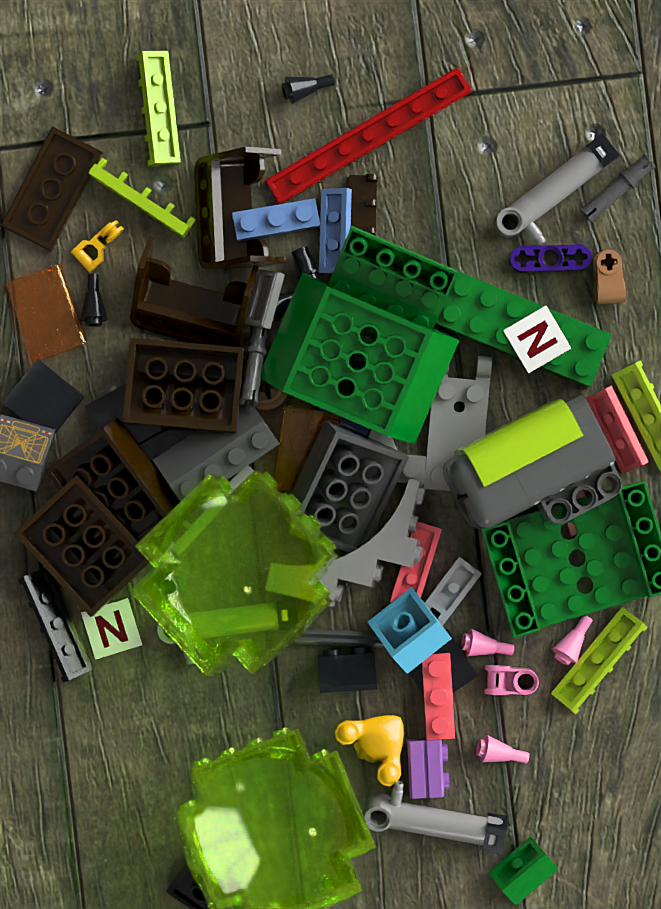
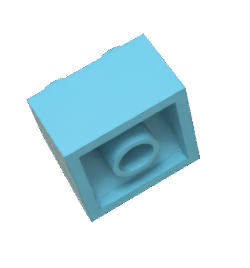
[368,587,452,674]

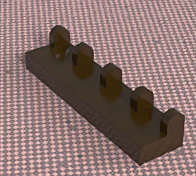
[349,174,377,236]

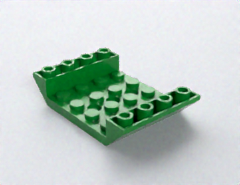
[328,226,459,395]
[261,273,459,444]
[481,480,661,638]

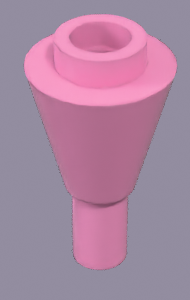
[552,615,593,665]
[461,629,514,656]
[476,735,529,764]

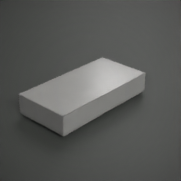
[245,269,285,329]

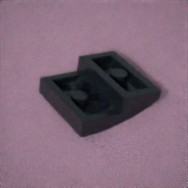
[2,359,85,433]
[85,384,163,445]

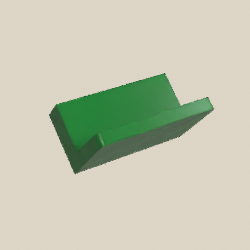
[488,836,558,905]

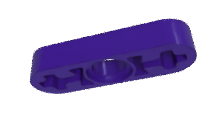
[509,244,592,273]

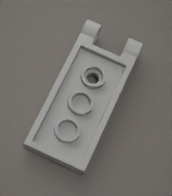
[423,355,492,491]

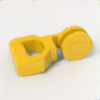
[71,220,124,273]

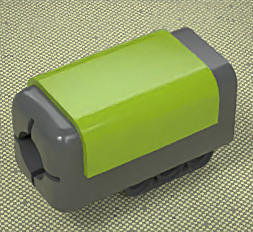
[443,394,622,529]

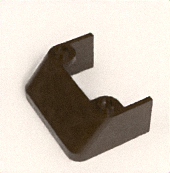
[194,146,287,269]
[130,237,259,347]

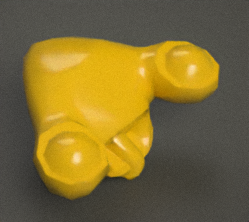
[334,715,404,787]

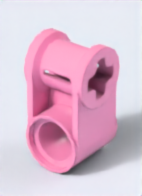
[484,665,539,695]

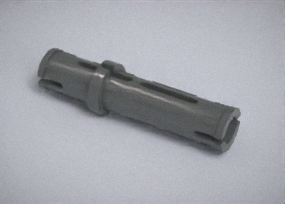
[580,154,656,223]
[239,326,268,408]

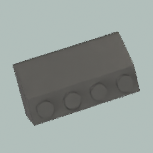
[153,401,280,508]

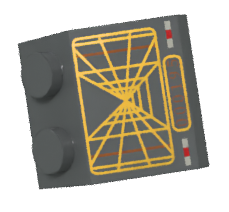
[0,414,55,491]

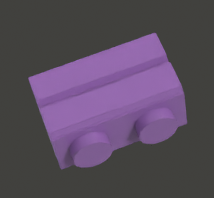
[407,738,449,799]

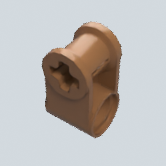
[592,249,626,305]

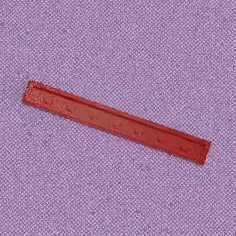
[265,67,472,205]

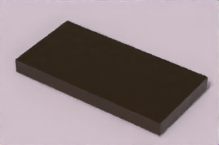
[1,126,103,252]

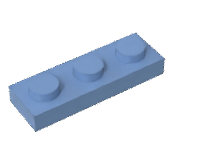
[319,188,352,274]
[232,198,320,242]

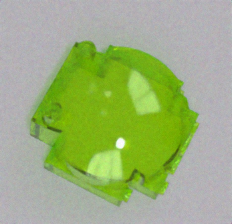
[130,471,338,677]
[174,727,376,909]

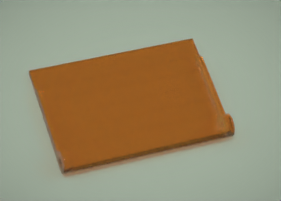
[6,264,87,362]
[272,405,341,491]

